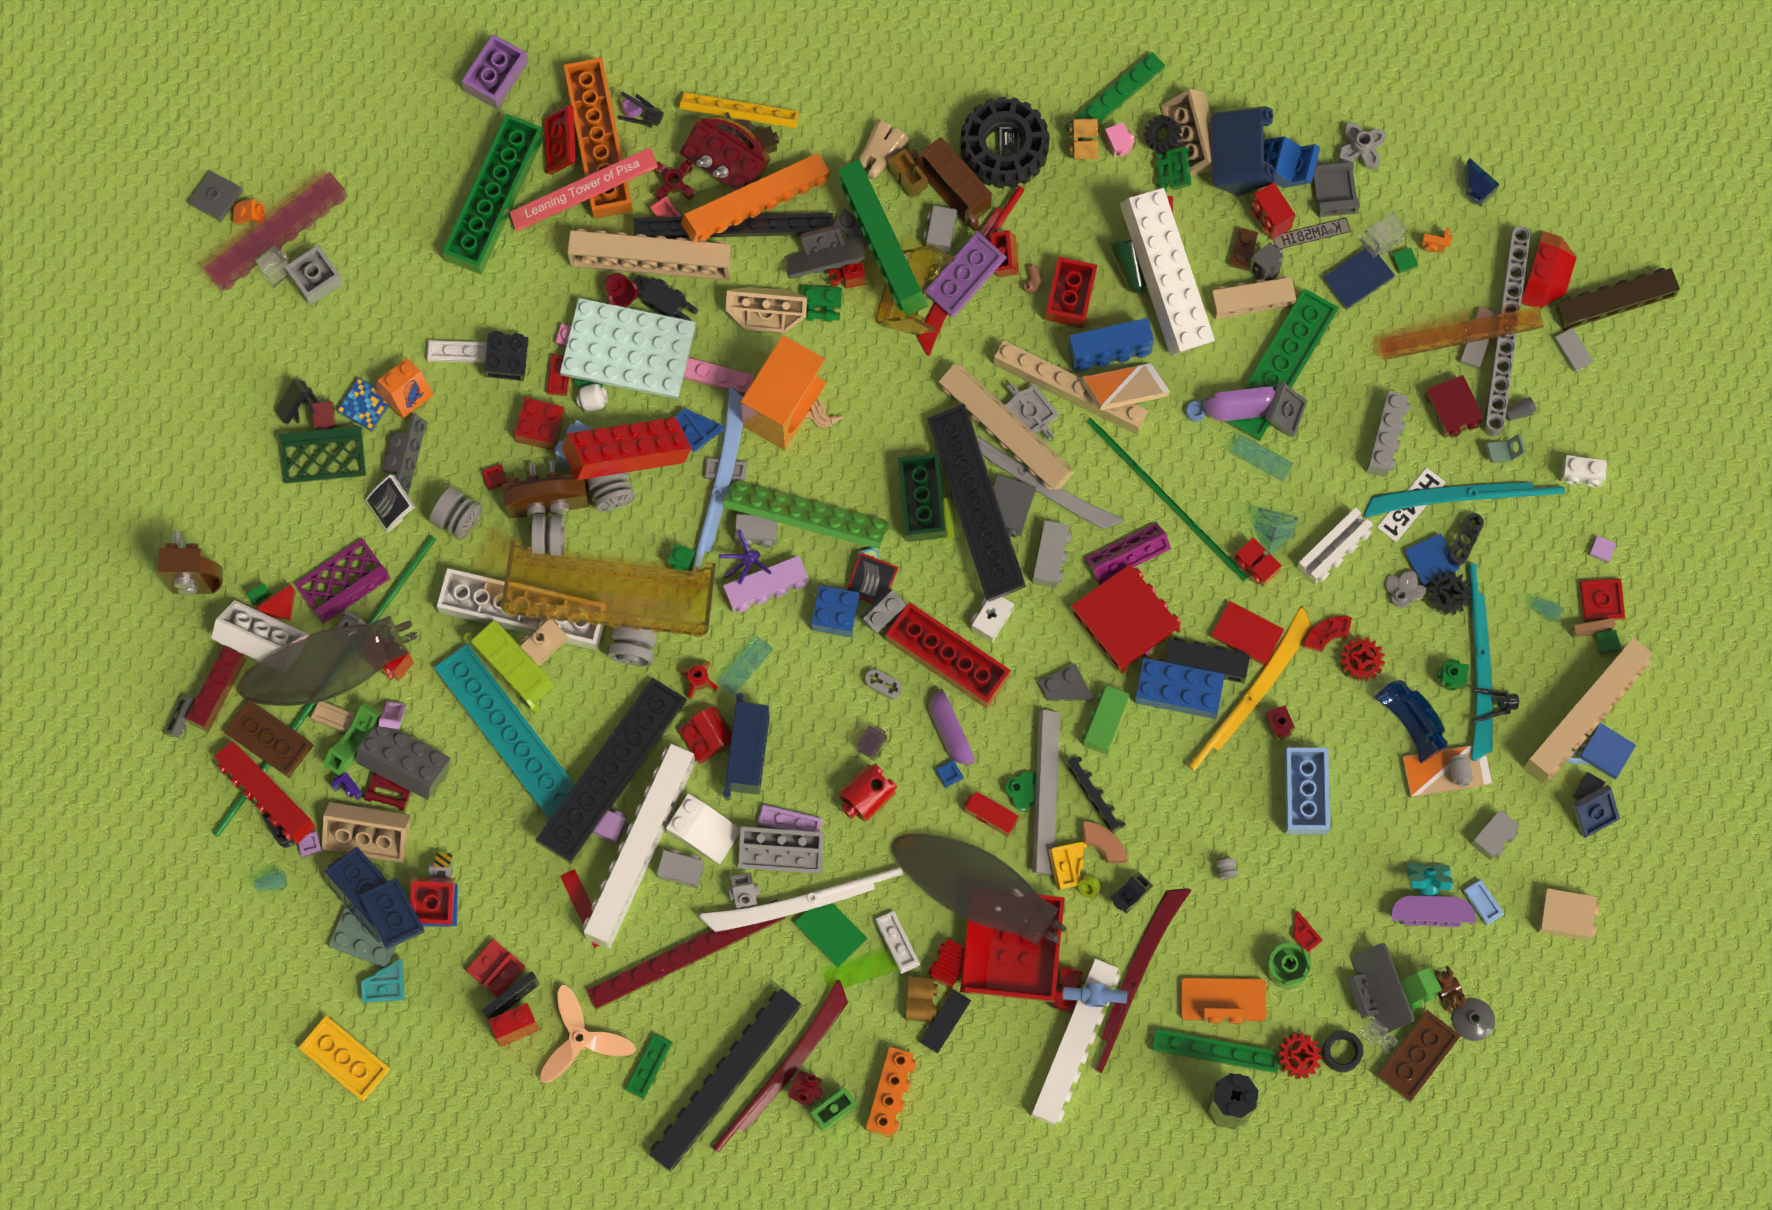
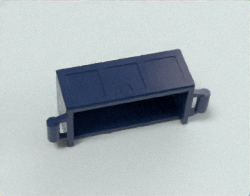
[723,693,770,801]
[324,847,388,942]

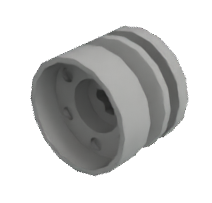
[585,472,636,512]
[430,487,483,541]

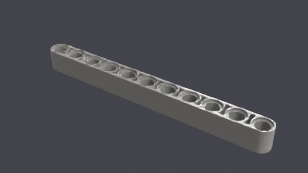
[1484,226,1530,437]

